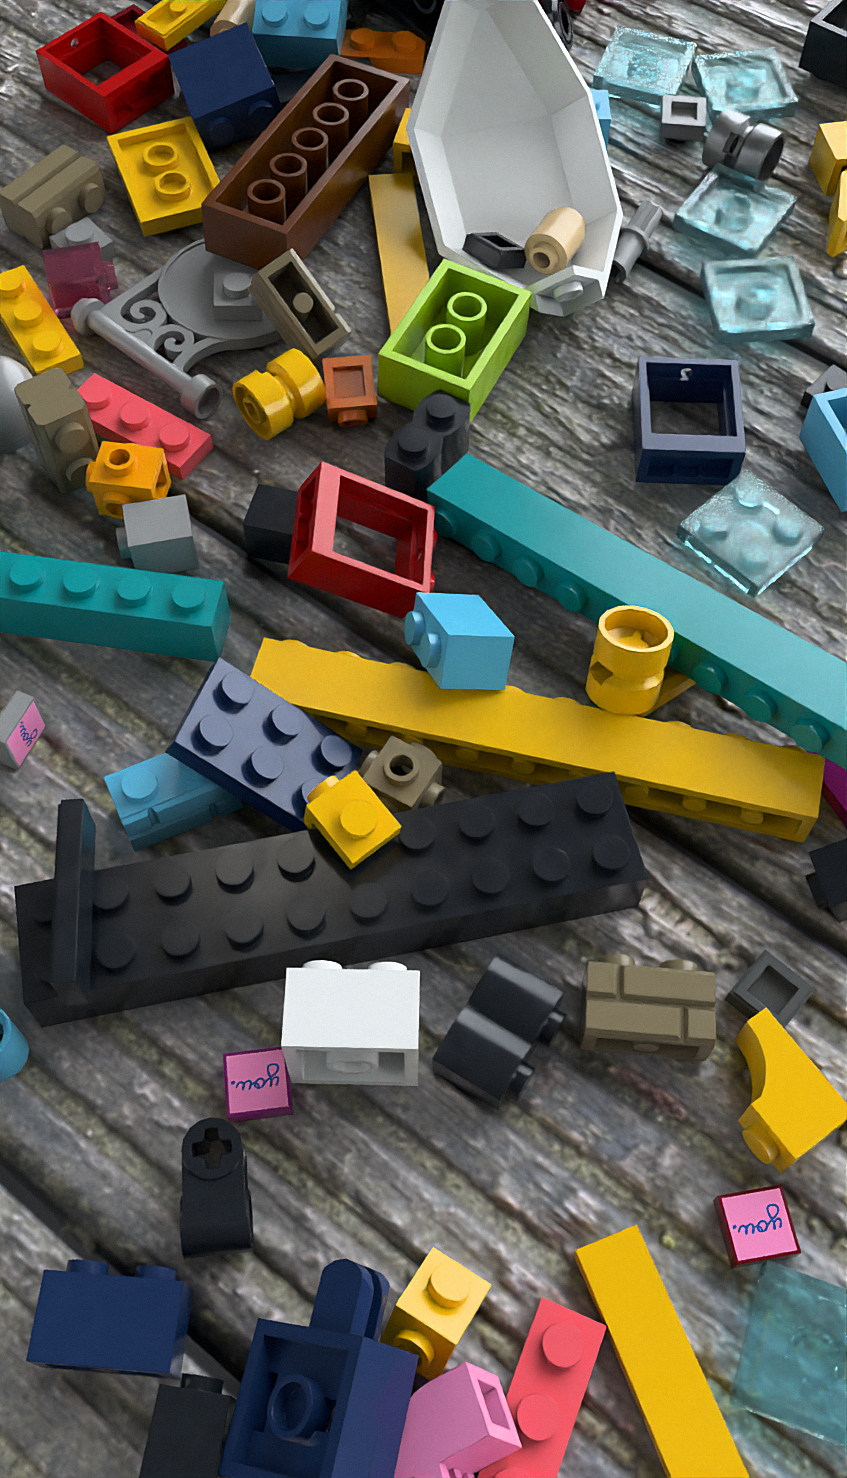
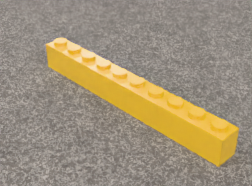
[250,637,825,843]

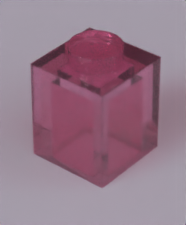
[42,241,119,320]

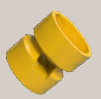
[232,348,327,440]
[585,605,674,715]

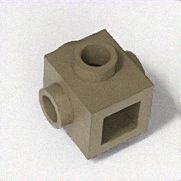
[359,735,446,814]

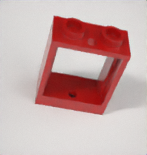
[36,12,175,134]
[287,461,437,619]

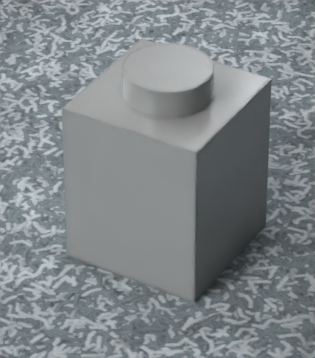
[116,494,200,573]

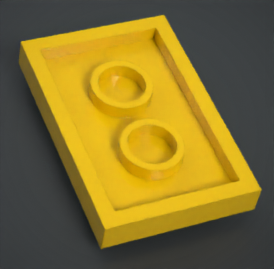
[106,116,220,237]

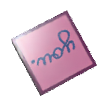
[223,1047,293,1123]

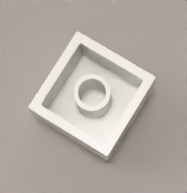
[281,960,420,1086]

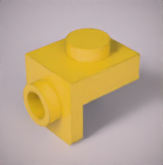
[303,770,402,870]
[379,1247,491,1381]

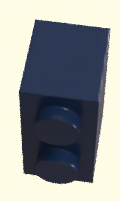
[26,1259,193,1380]

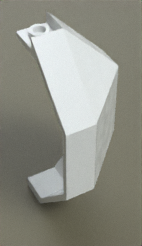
[406,0,623,317]

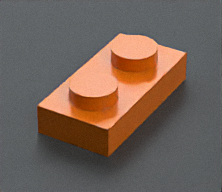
[340,28,427,75]

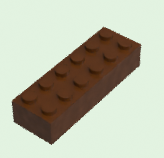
[201,53,410,270]

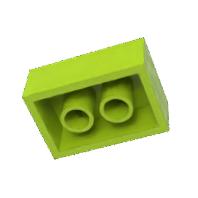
[377,259,532,424]

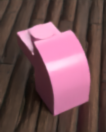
[394,1362,522,1478]

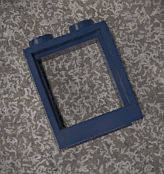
[632,357,746,486]

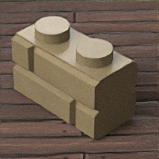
[0,144,107,249]
[248,248,352,366]
[14,368,99,494]
[579,954,716,1061]

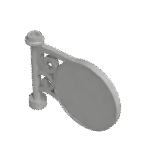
[71,238,310,419]

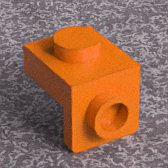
[322,354,378,427]

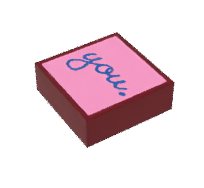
[713,1184,801,1269]

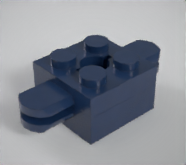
[218,1258,419,1478]

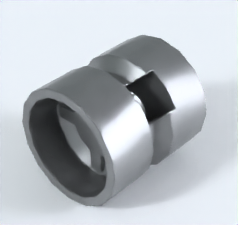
[702,108,786,190]

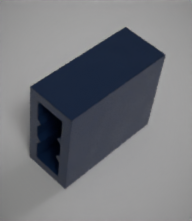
[168,22,283,154]

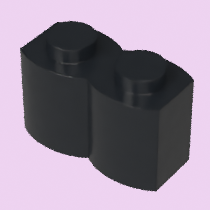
[384,389,470,504]
[432,954,567,1111]

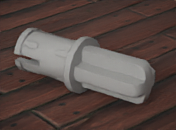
[608,201,663,283]

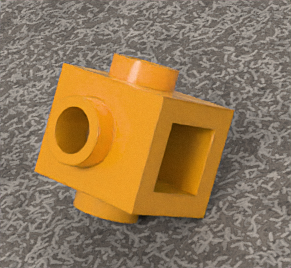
[86,441,171,520]

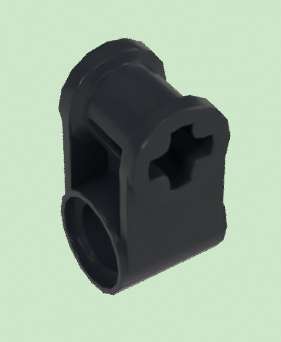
[180,1117,254,1259]

